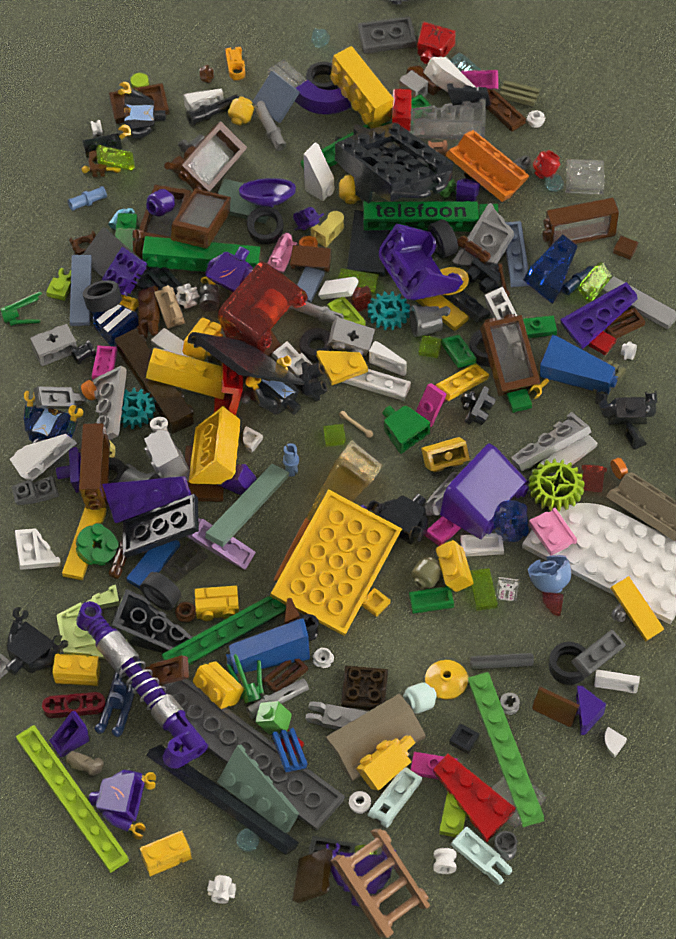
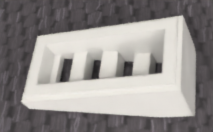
[184,89,223,111]
[369,341,407,376]

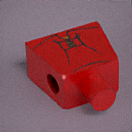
[417,22,456,64]

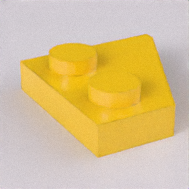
[316,351,368,385]

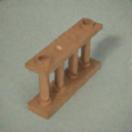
[330,829,430,938]

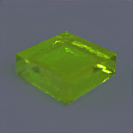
[419,336,441,358]
[323,424,346,446]

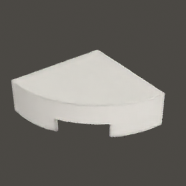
[243,426,263,453]
[605,727,627,758]

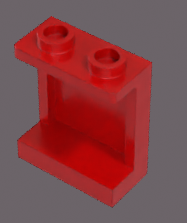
[214,363,243,416]

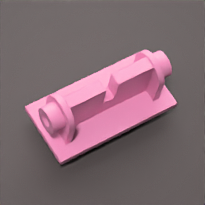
[266,233,297,272]

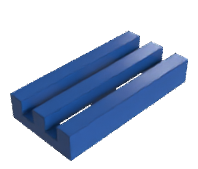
[272,728,307,772]

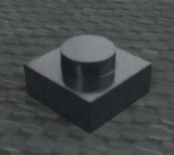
[449,723,480,754]

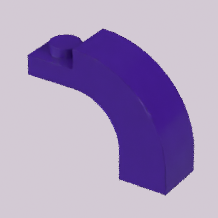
[295,80,351,114]

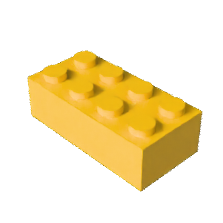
[330,46,394,129]

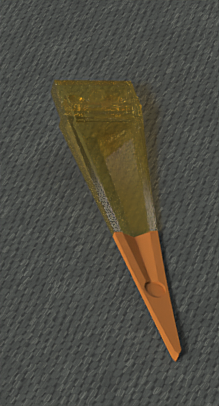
[274,440,383,581]

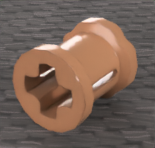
[427,140,448,157]

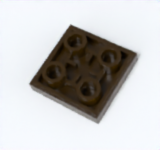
[341,666,388,710]
[292,848,333,903]

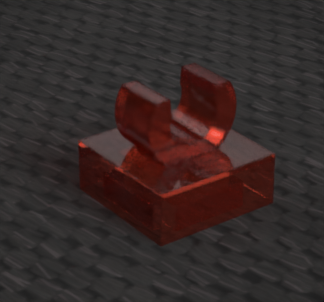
[350,286,372,312]

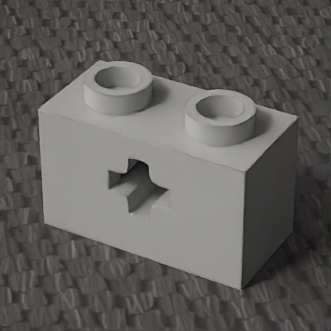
[327,317,375,356]
[30,324,77,367]

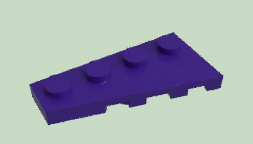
[560,282,638,349]
[102,476,191,523]

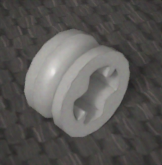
[500,693,520,715]

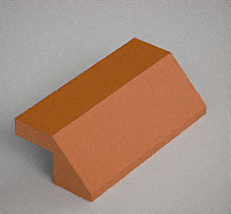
[445,130,530,202]

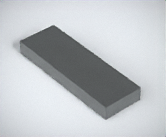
[571,629,626,678]

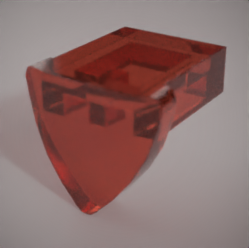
[582,464,607,493]

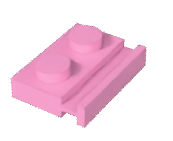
[529,508,577,556]

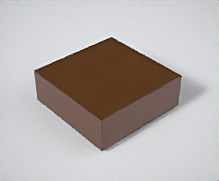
[613,236,639,260]

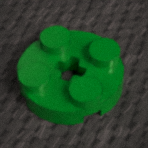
[76,523,119,566]

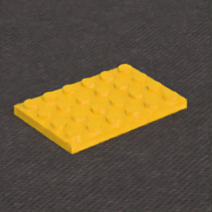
[270,489,402,636]

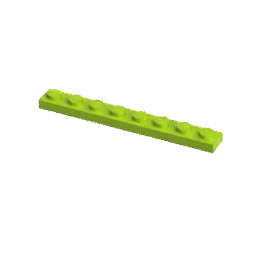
[16,725,129,873]

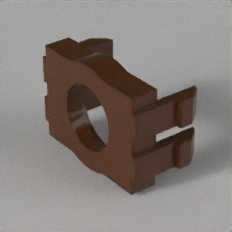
[88,150,108,177]
[69,231,96,255]

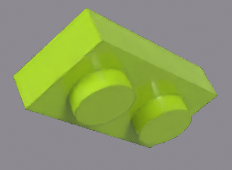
[327,297,366,326]
[439,792,466,837]

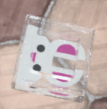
[496,577,519,602]

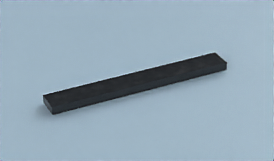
[146,744,299,854]

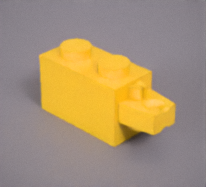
[356,735,415,790]

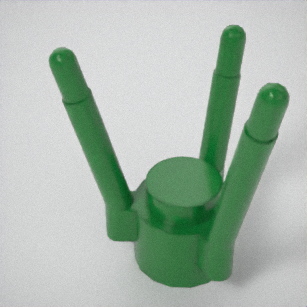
[0,292,42,326]
[226,654,264,704]

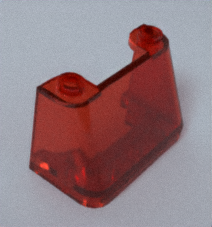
[218,261,308,352]

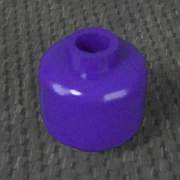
[146,189,175,217]

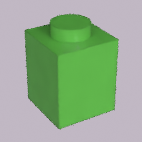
[255,701,292,734]

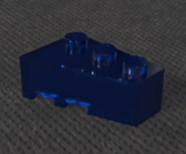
[523,234,578,304]

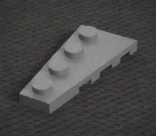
[93,366,127,440]
[511,412,592,471]

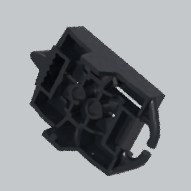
[335,123,453,203]

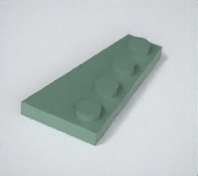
[217,745,299,833]

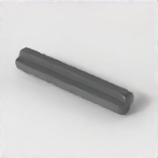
[470,653,534,669]

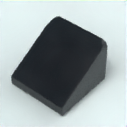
[624,423,647,450]

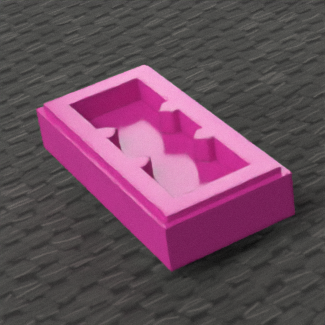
[461,70,498,89]
[92,345,117,381]
[416,383,447,427]
[425,516,461,546]
[411,752,458,779]

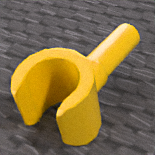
[528,378,549,399]

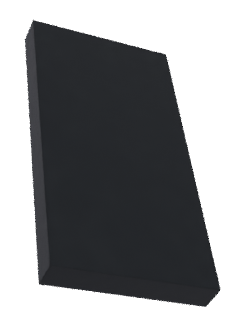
[347,210,390,277]
[123,494,199,558]

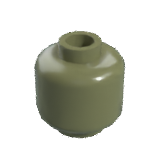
[411,557,442,589]

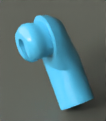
[108,208,135,229]

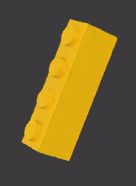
[146,348,225,399]
[189,406,240,484]

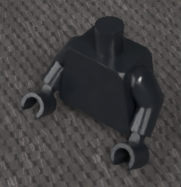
[595,391,657,425]
[366,494,428,545]
[6,607,68,675]

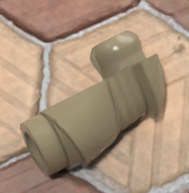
[66,751,104,776]

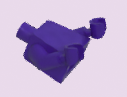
[326,843,396,906]

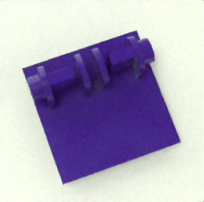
[102,247,147,296]

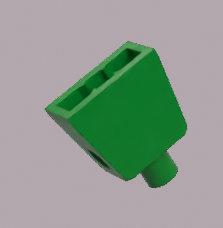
[382,406,431,454]

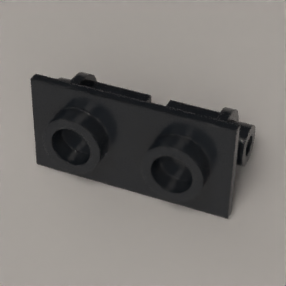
[82,132,122,158]

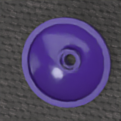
[239,178,296,207]

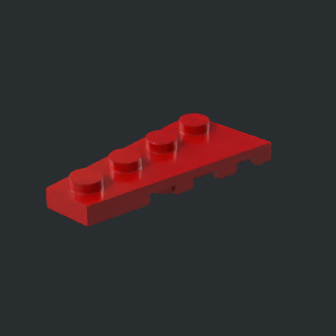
[433,754,516,843]

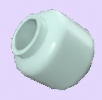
[403,683,437,714]

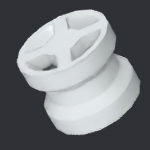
[434,848,456,874]

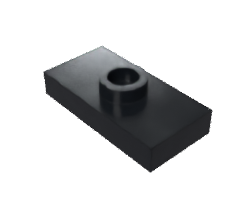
[449,291,491,323]

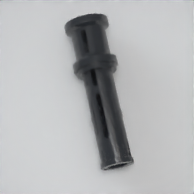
[186,94,239,127]

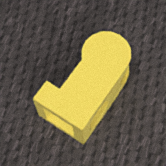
[311,211,344,248]

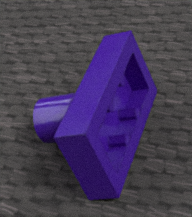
[56,447,81,493]

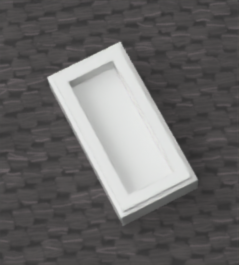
[318,277,359,300]
[460,533,504,557]
[594,670,640,693]

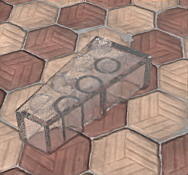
[410,99,486,140]

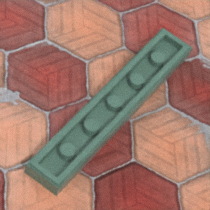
[205,464,289,547]

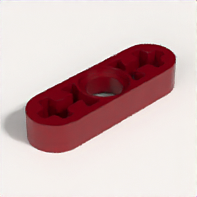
[42,692,106,718]

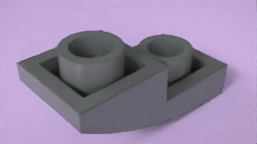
[12,476,59,505]

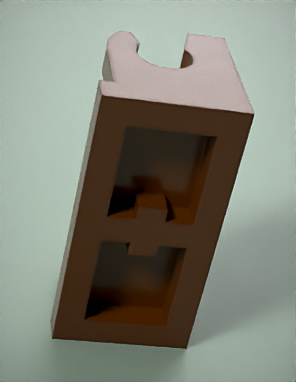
[290,245,332,272]

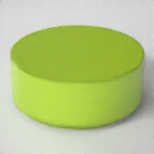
[130,73,149,88]

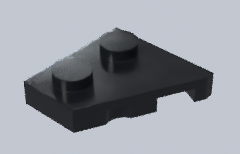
[447,83,491,112]
[131,267,182,295]

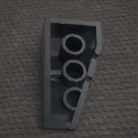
[110,589,193,653]

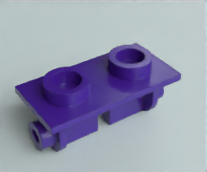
[293,207,324,231]

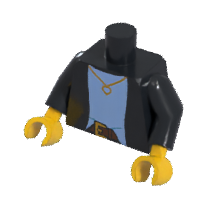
[118,82,166,140]
[246,356,301,415]

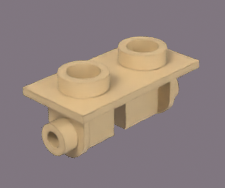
[154,286,185,329]

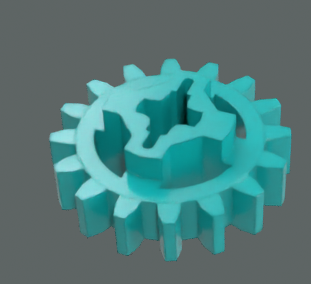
[368,291,410,330]
[120,388,155,429]

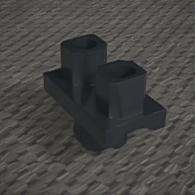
[466,258,501,294]
[295,361,327,402]
[460,386,496,425]

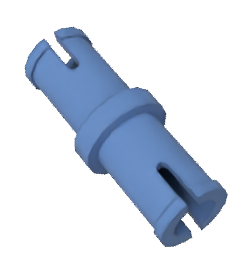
[68,186,107,211]
[283,443,299,477]

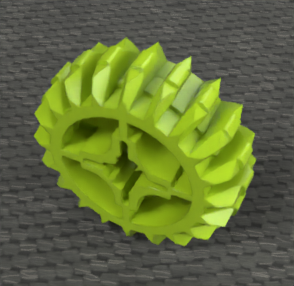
[529,458,585,512]

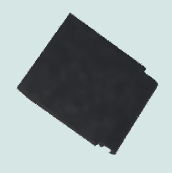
[188,332,305,385]

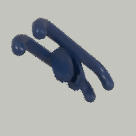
[95,659,142,738]

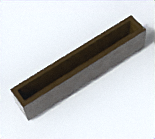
[115,329,195,434]

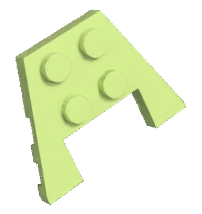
[57,585,127,659]

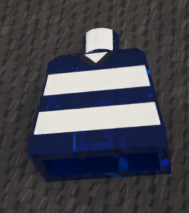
[90,304,139,347]

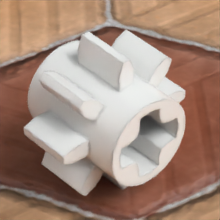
[175,283,200,309]
[207,875,236,904]

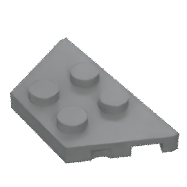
[453,203,514,266]

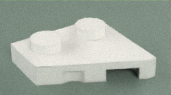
[15,529,61,570]

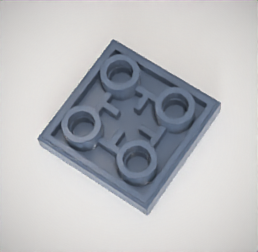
[252,71,300,123]

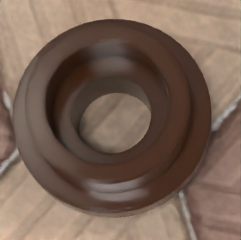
[200,65,214,83]
[175,602,196,622]

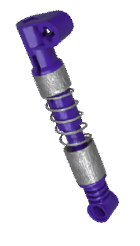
[76,601,209,768]

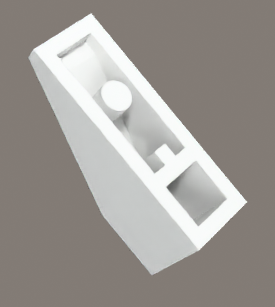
[424,57,475,92]
[304,143,335,201]
[485,287,528,345]
[10,434,77,481]

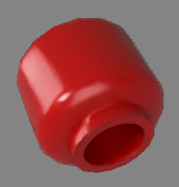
[532,150,561,179]

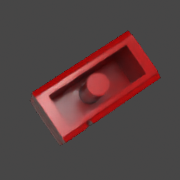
[392,89,412,132]

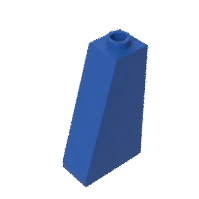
[540,335,618,395]
[226,618,310,674]

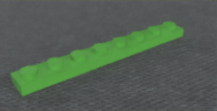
[468,672,544,827]

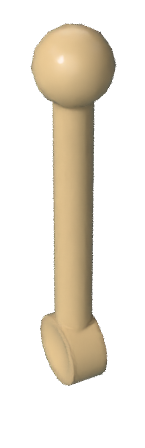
[339,411,373,438]

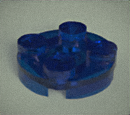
[494,500,529,542]

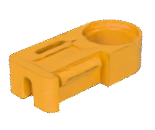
[226,47,245,80]

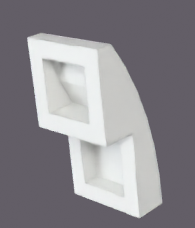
[272,341,312,378]

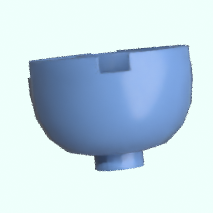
[528,555,572,594]

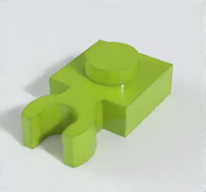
[46,268,71,301]

